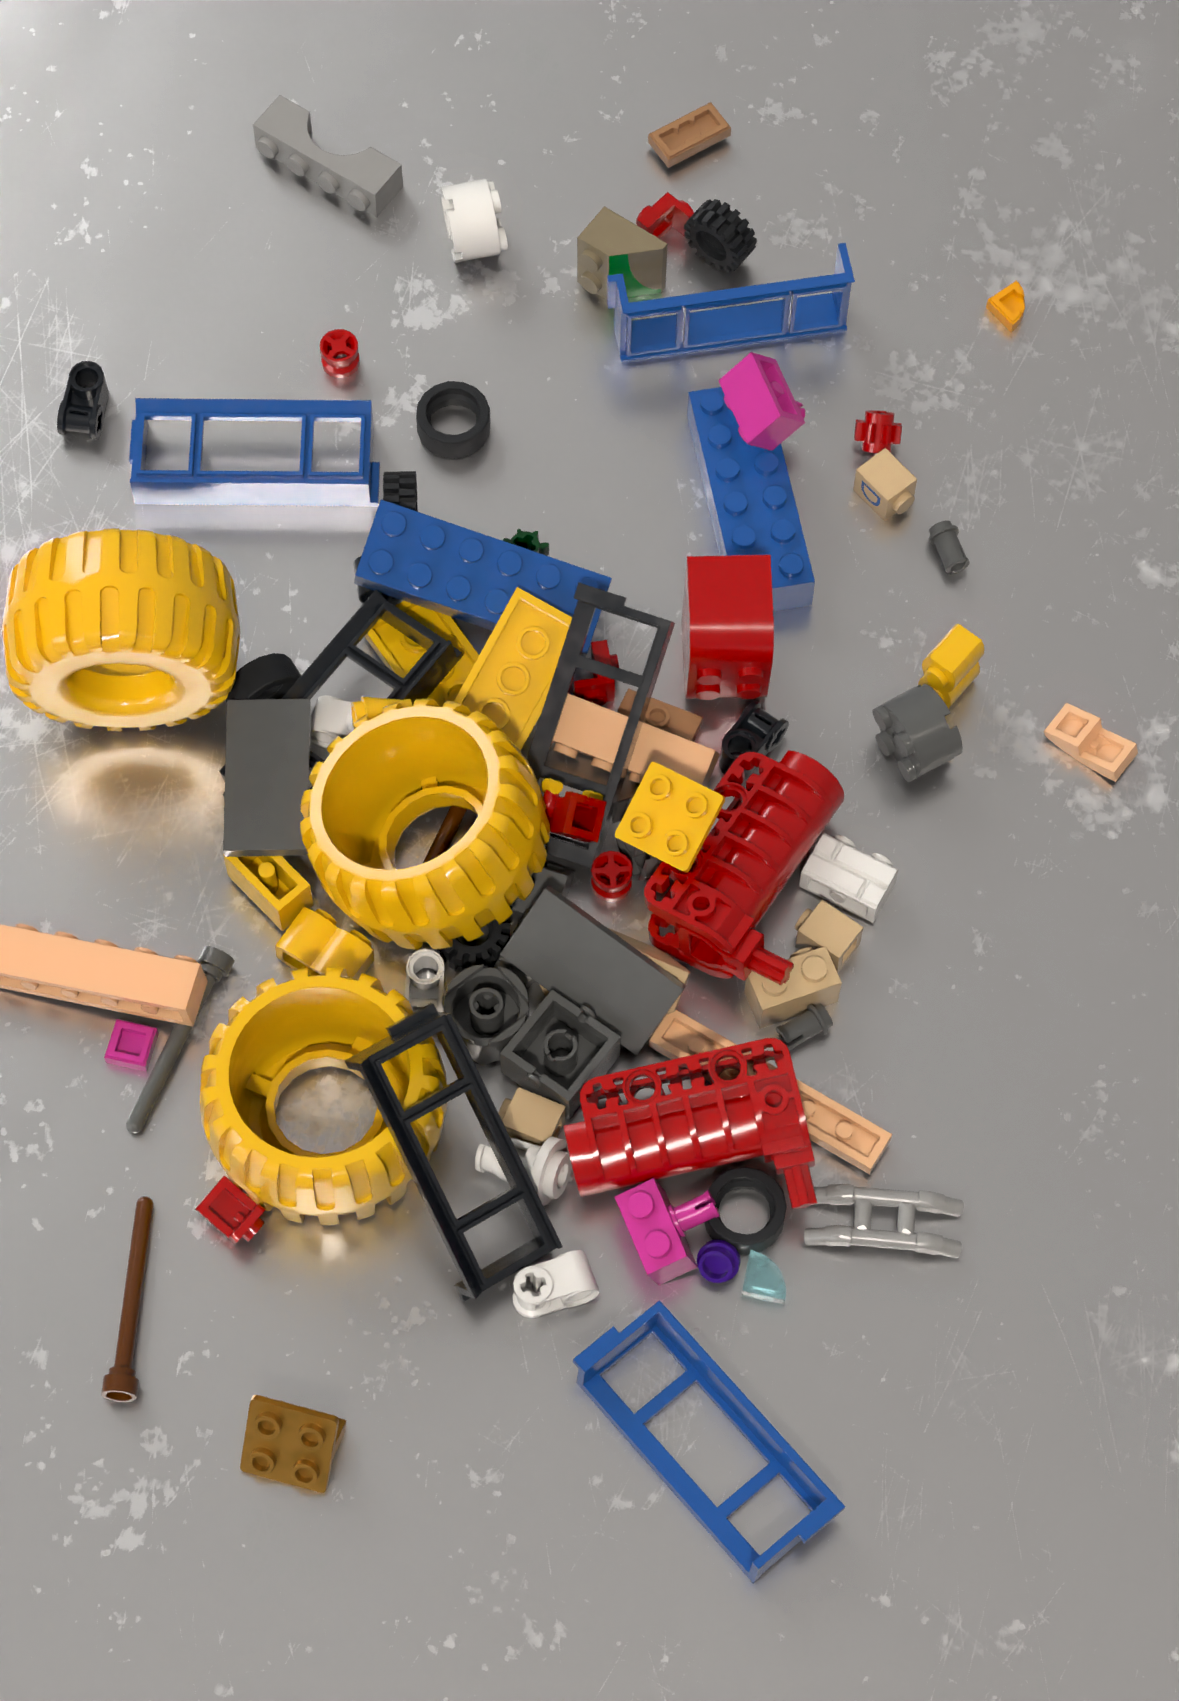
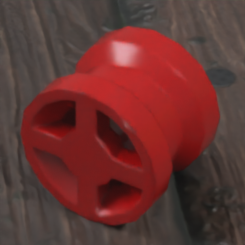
[320,329,360,378]
[591,851,633,902]

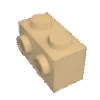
[744,946,842,1029]

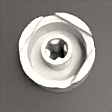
[440,178,508,263]

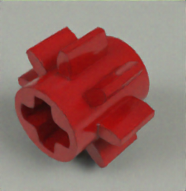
[854,410,902,453]

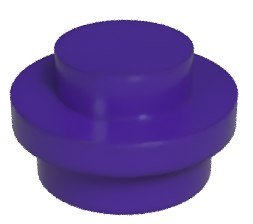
[697,1240,741,1283]

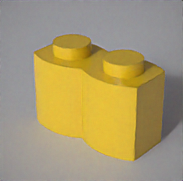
[918,624,984,709]
[275,907,374,980]

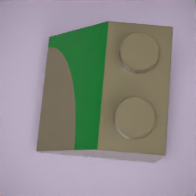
[577,206,668,299]

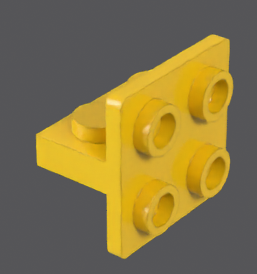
[615,762,725,873]

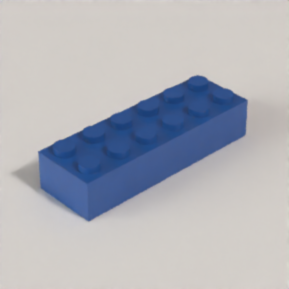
[687,387,815,612]
[354,499,612,657]

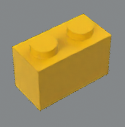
[223,855,314,931]

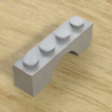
[253,95,403,217]

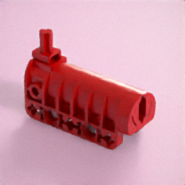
[644,750,844,985]
[564,1038,818,1209]

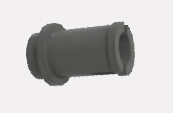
[928,520,970,574]
[776,1003,833,1051]

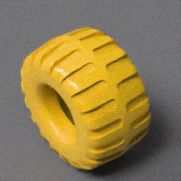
[2,528,240,732]
[300,699,550,950]
[200,967,447,1225]

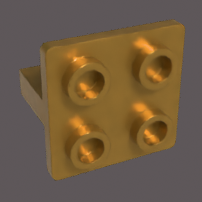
[240,1395,347,1493]

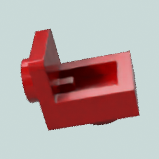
[636,192,694,239]
[573,640,619,706]
[195,1176,266,1243]

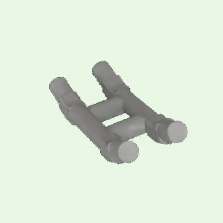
[804,1184,964,1258]

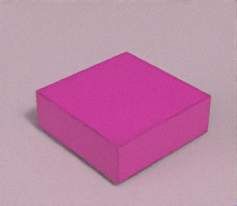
[104,1019,159,1072]

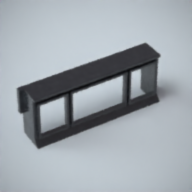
[527,582,675,868]
[219,589,463,798]
[345,1003,563,1302]

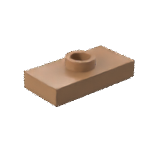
[648,102,731,168]
[617,688,703,742]

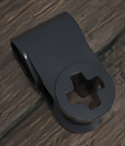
[57,361,109,440]
[719,700,789,779]

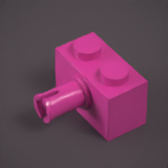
[718,352,805,451]
[614,1178,721,1285]

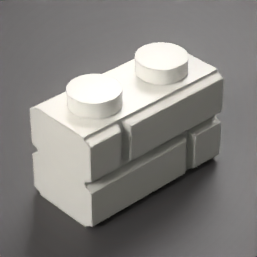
[799,833,898,923]

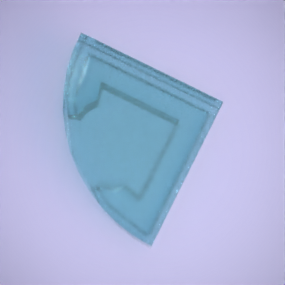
[741,1250,786,1304]

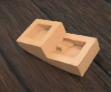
[1044,703,1138,782]

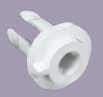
[475,1136,573,1205]

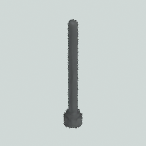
[126,946,235,1133]

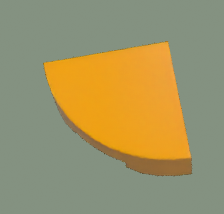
[986,280,1025,332]

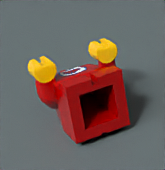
[541,778,607,842]

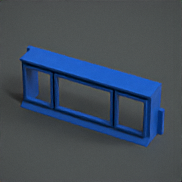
[607,243,855,362]
[129,398,380,507]
[573,1300,845,1584]

